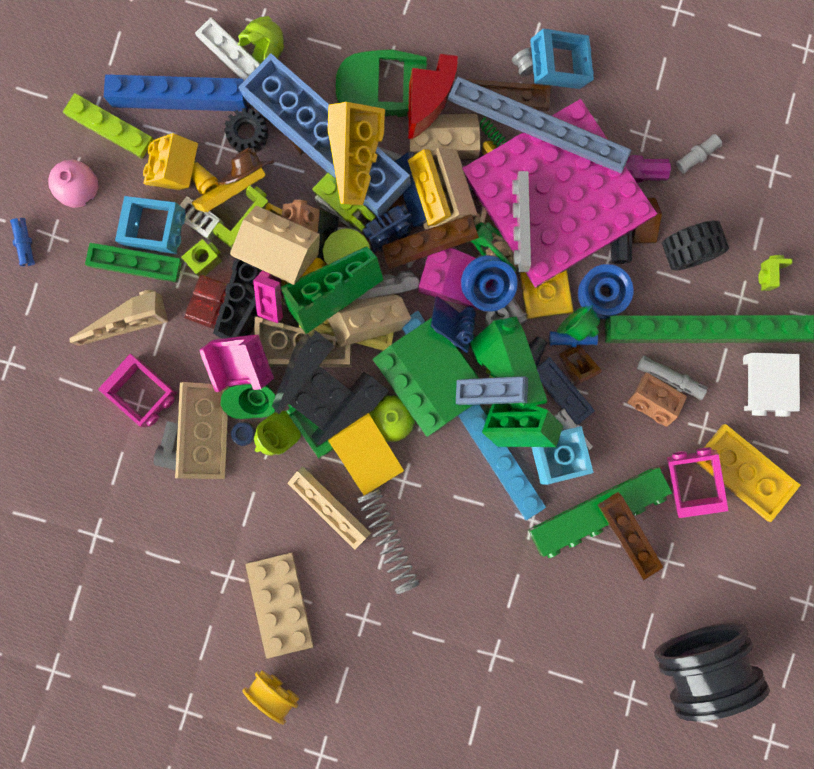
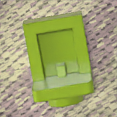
[758,255,793,291]

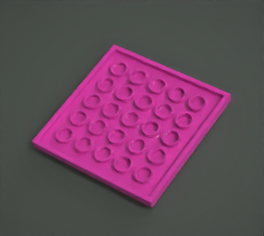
[462,99,657,288]

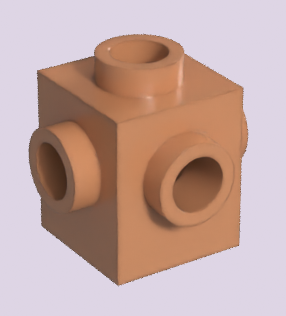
[282,200,320,233]

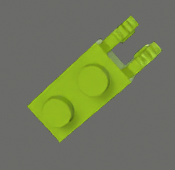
[312,172,375,232]

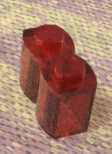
[184,275,227,329]

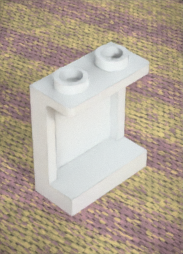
[743,353,800,417]

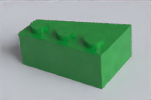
[482,403,563,447]

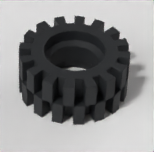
[224,108,268,153]

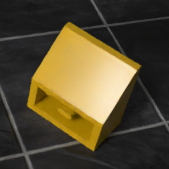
[143,133,198,190]

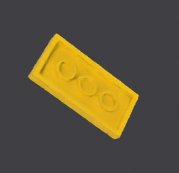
[696,424,801,522]

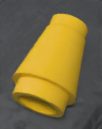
[191,162,219,194]

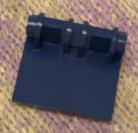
[362,205,413,253]
[431,296,476,353]

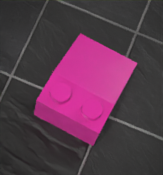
[418,248,493,312]

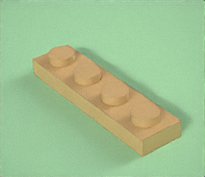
[288,467,371,549]

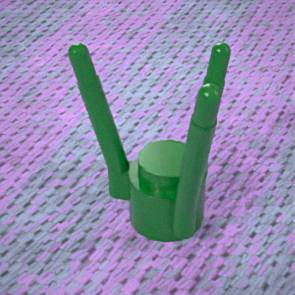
[471,222,516,272]

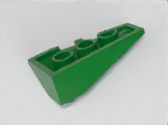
[470,316,547,408]

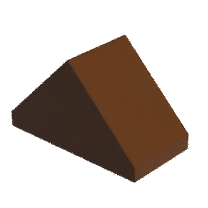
[632,198,662,243]
[559,345,602,386]

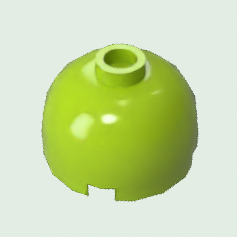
[369,395,415,442]

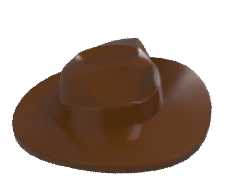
[219,148,275,185]

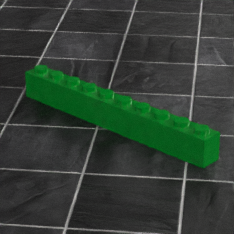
[605,315,814,343]

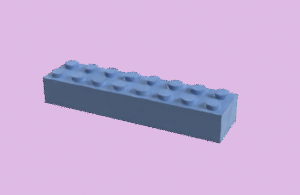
[239,54,411,217]

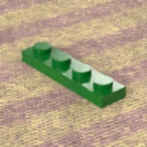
[85,243,182,283]

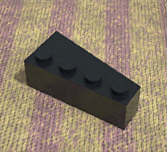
[213,258,262,339]

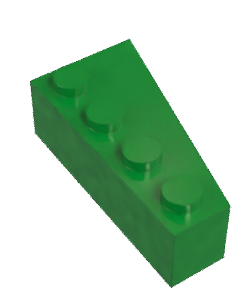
[280,246,384,334]

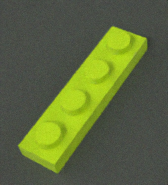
[63,93,154,159]

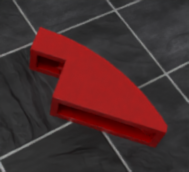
[408,54,458,139]

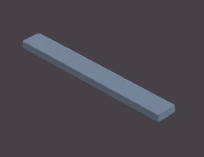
[448,77,631,173]

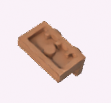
[627,372,687,427]

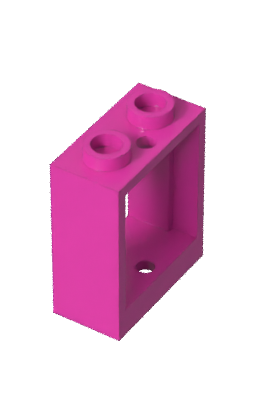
[98,354,177,428]
[667,447,728,518]

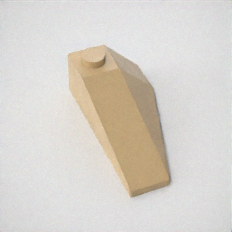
[69,290,168,346]

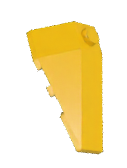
[328,102,385,205]

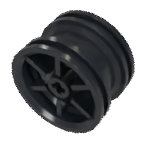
[654,623,770,722]

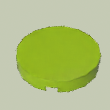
[323,229,370,265]

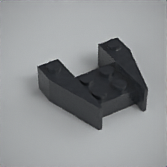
[272,329,388,445]

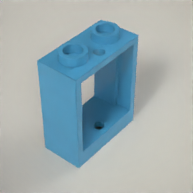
[530,28,594,89]
[115,196,186,254]

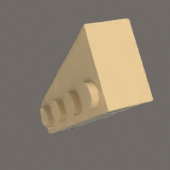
[255,317,352,367]

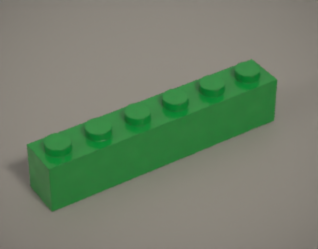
[528,467,672,558]

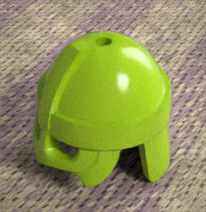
[238,16,284,64]

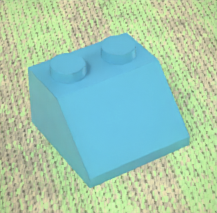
[532,426,593,484]

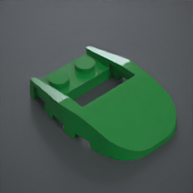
[336,49,427,117]

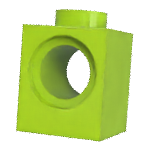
[182,239,222,279]

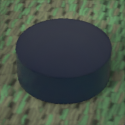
[231,422,256,446]

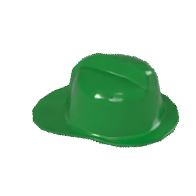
[557,305,600,341]
[220,384,276,419]

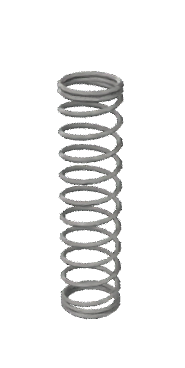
[357,489,420,594]

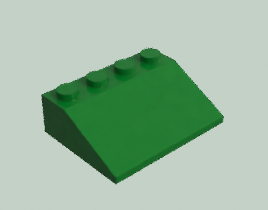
[373,318,480,437]

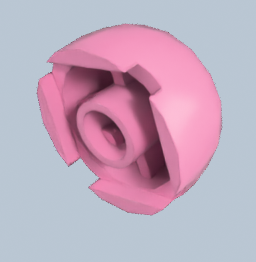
[48,159,98,208]

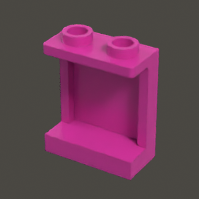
[253,270,284,324]
[200,335,274,392]

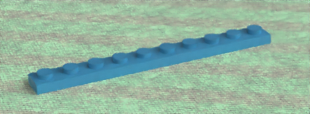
[402,311,546,520]

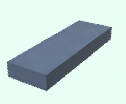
[456,376,528,405]

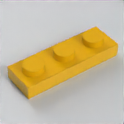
[408,149,451,226]

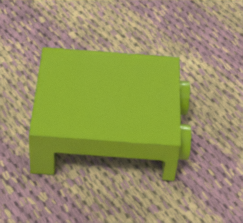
[213,185,268,249]

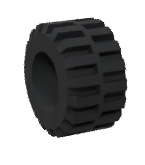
[662,220,729,271]

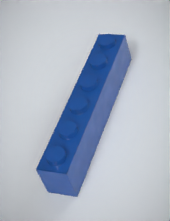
[104,74,248,112]

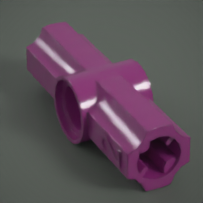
[625,155,671,183]

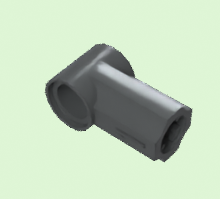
[153,421,178,470]

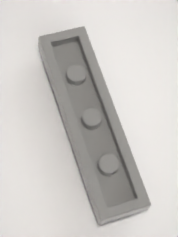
[512,171,531,272]

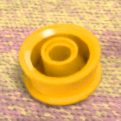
[242,670,299,725]

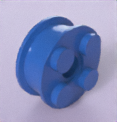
[461,255,517,312]
[578,264,634,319]

